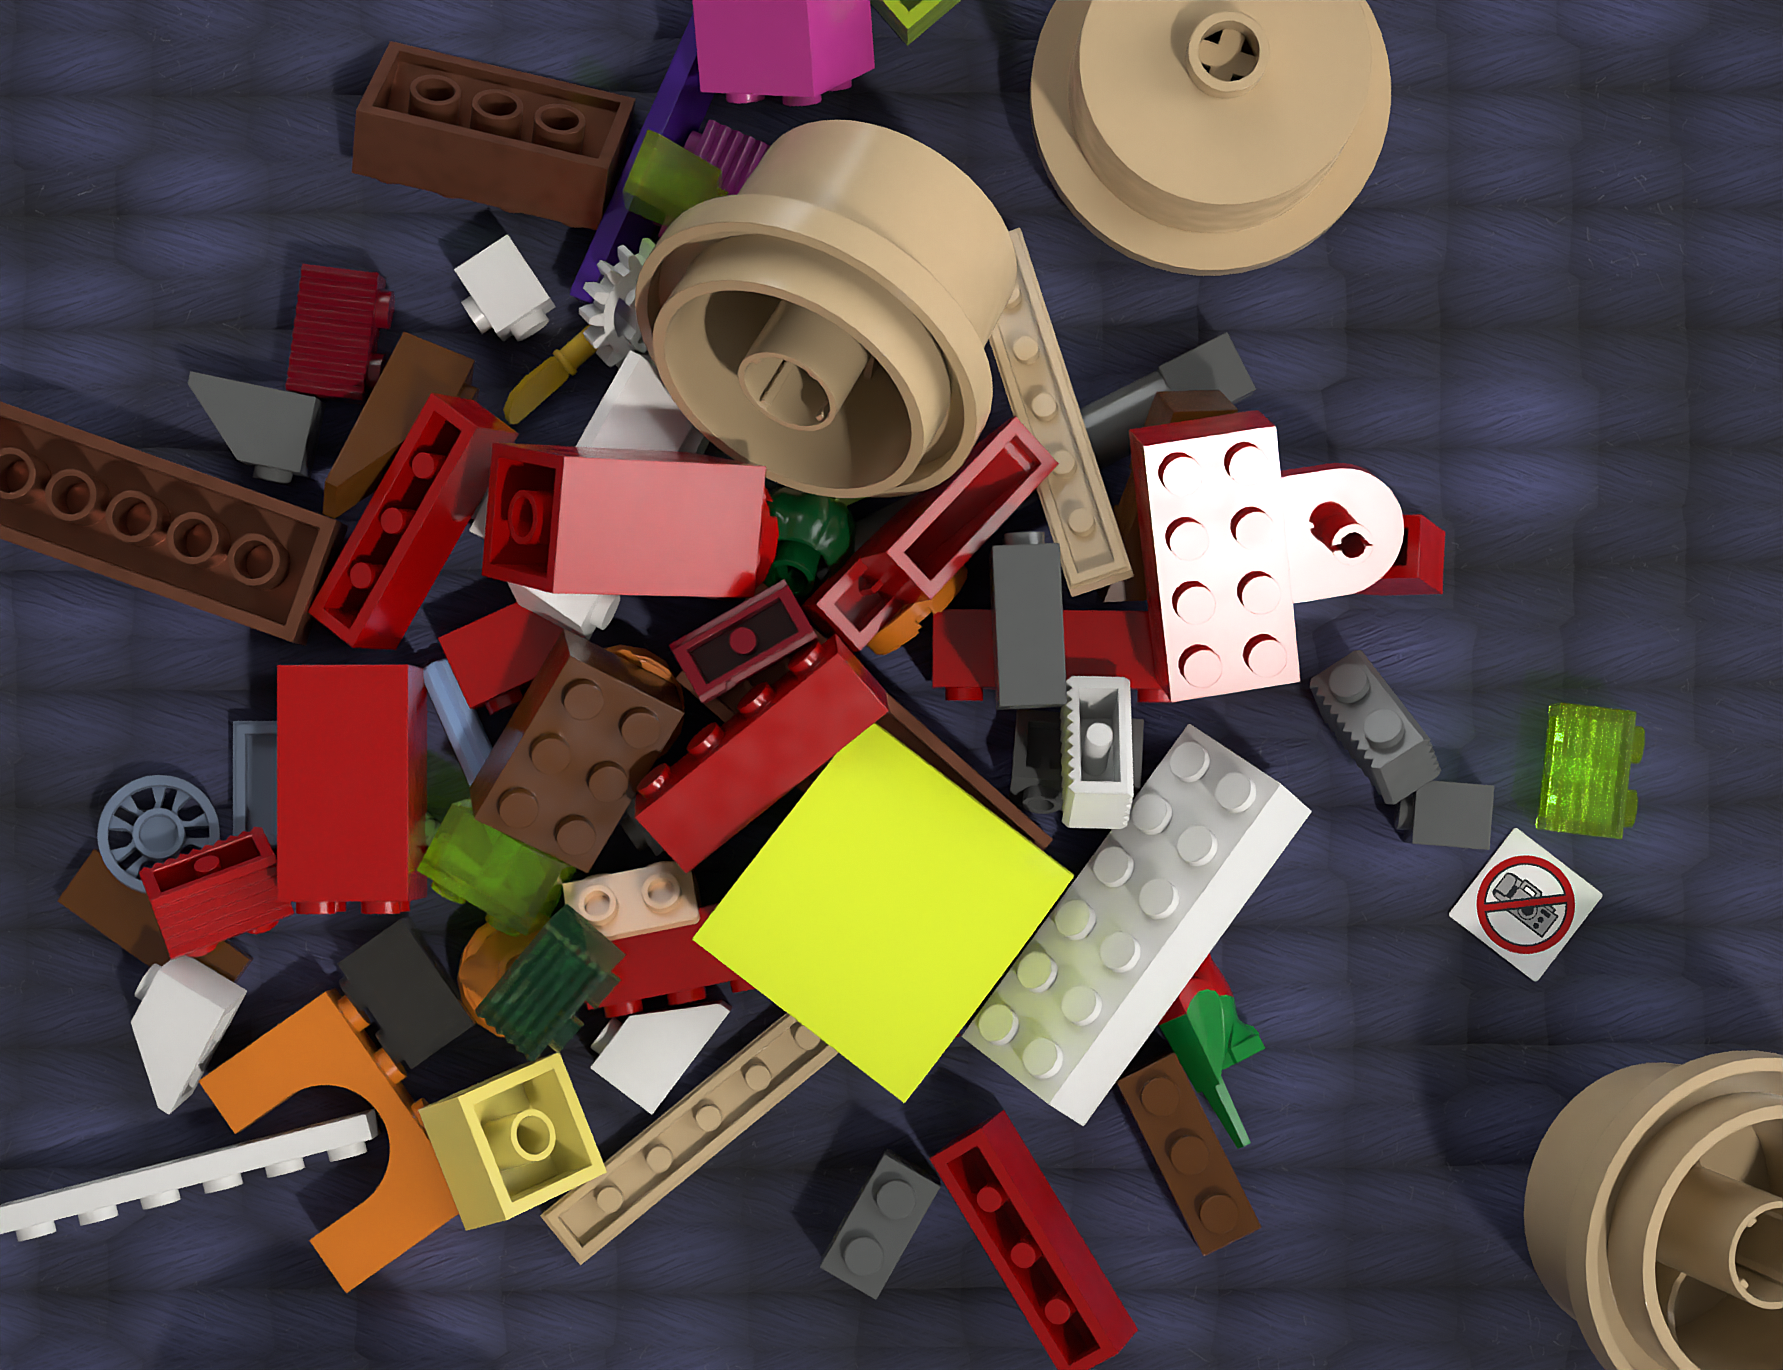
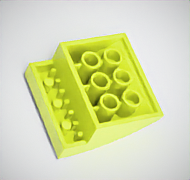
[692,722,1074,1103]

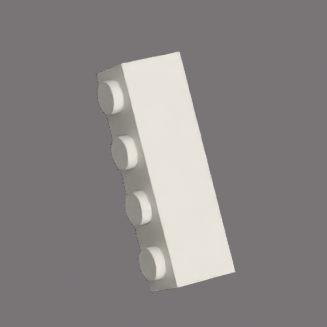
[507,350,709,641]

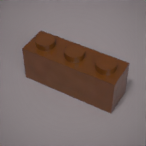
[1115,1047,1262,1256]

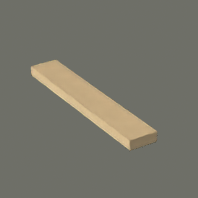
[989,228,1134,597]
[540,1012,839,1265]

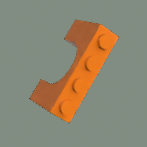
[198,988,459,1293]

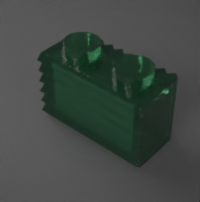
[475,904,626,1061]

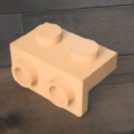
[562,861,702,947]

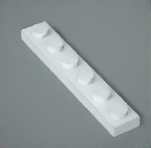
[0,1109,381,1241]

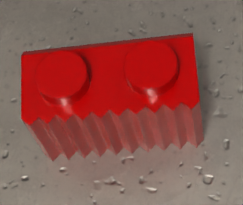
[139,826,294,960]

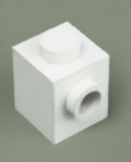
[454,234,556,341]

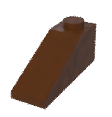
[323,332,480,519]

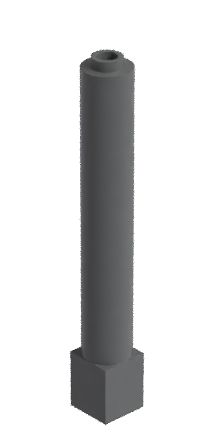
[817,332,1256,581]

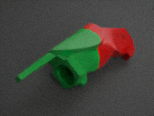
[1158,953,1265,1149]

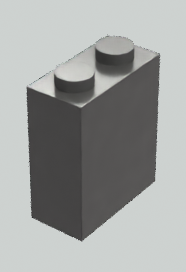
[989,532,1067,710]

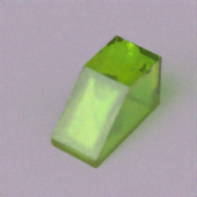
[623,129,729,227]

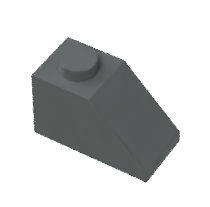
[188,371,326,486]

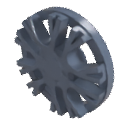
[97,775,220,894]

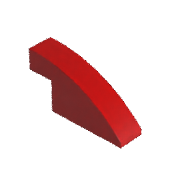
[801,416,1059,652]

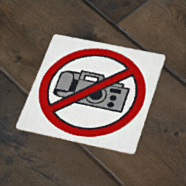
[1449,828,1602,982]

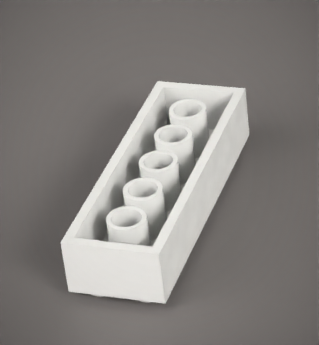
[962,724,1312,1126]

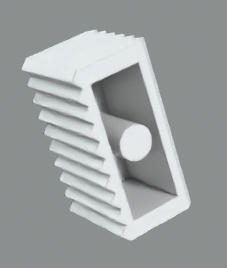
[1060,676,1134,829]

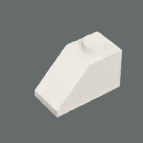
[131,955,247,1114]
[590,1000,733,1115]

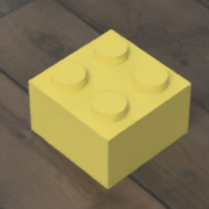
[418,1052,607,1231]

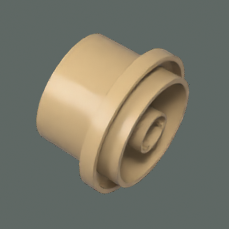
[1030,0,1391,276]
[635,120,1017,498]
[1524,1050,1783,1370]

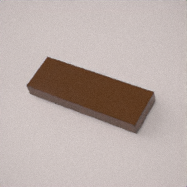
[57,849,254,984]

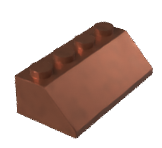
[352,41,636,230]

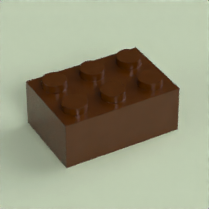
[469,629,684,873]

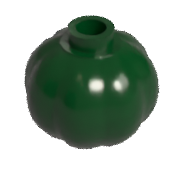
[762,485,857,599]

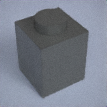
[1394,781,1494,850]

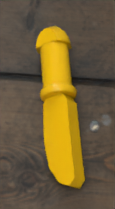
[503,324,598,424]

